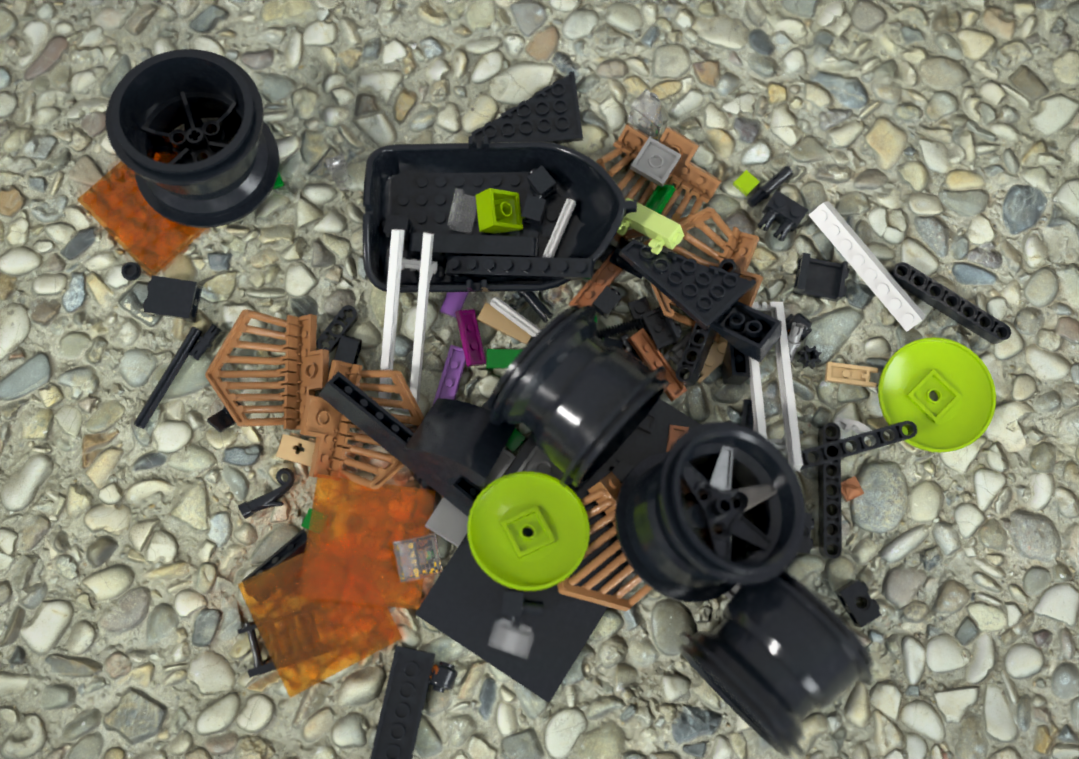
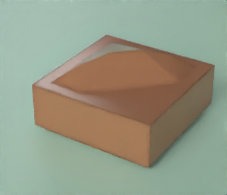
[841,476,864,502]

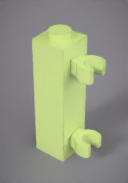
[617,197,684,255]

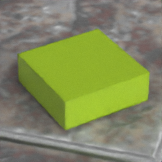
[733,170,760,197]

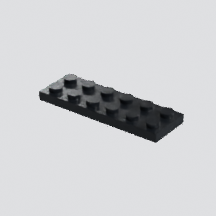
[370,645,436,759]

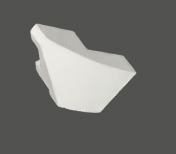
[833,418,872,441]

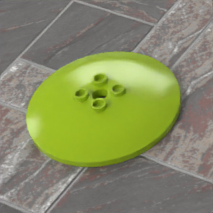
[878,338,996,453]
[467,471,590,591]

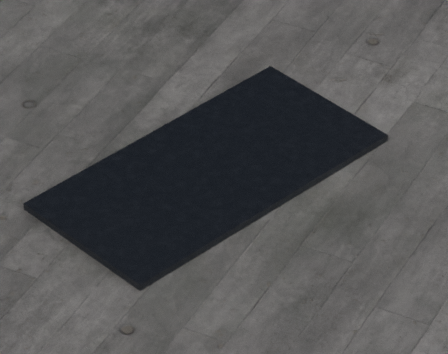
[415,399,701,703]

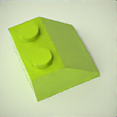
[475,188,523,234]

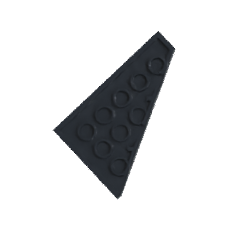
[471,72,583,143]
[619,240,756,330]

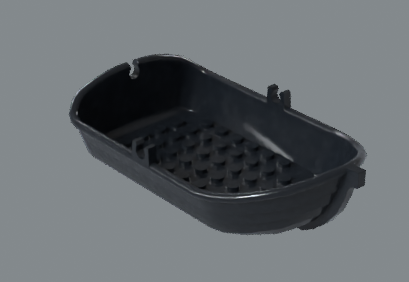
[362,136,637,293]

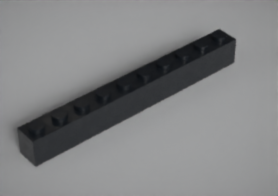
[319,371,483,517]

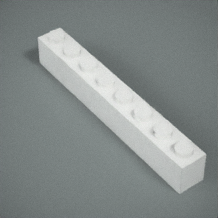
[809,201,926,332]

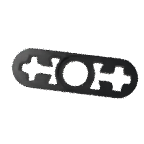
[316,305,358,353]

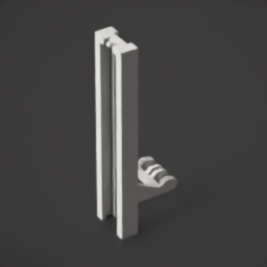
[378,229,438,412]
[749,302,803,471]

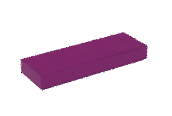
[455,309,486,367]

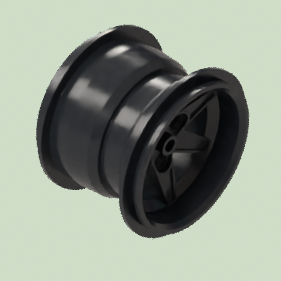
[106,49,280,228]
[488,305,669,488]
[615,422,806,603]
[678,570,874,758]

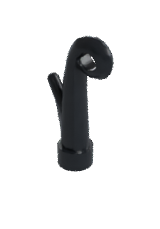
[238,468,295,519]

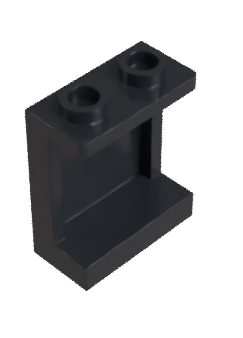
[793,253,850,302]
[143,275,203,323]

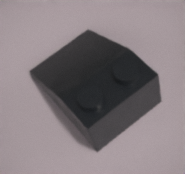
[710,301,782,362]

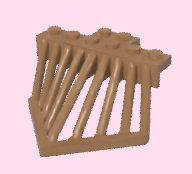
[596,124,722,242]
[643,207,763,343]
[205,309,329,431]
[300,360,424,490]
[558,472,652,611]

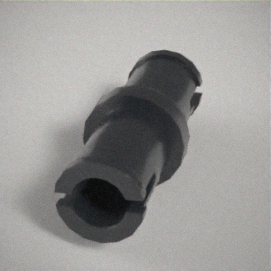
[188,323,222,361]

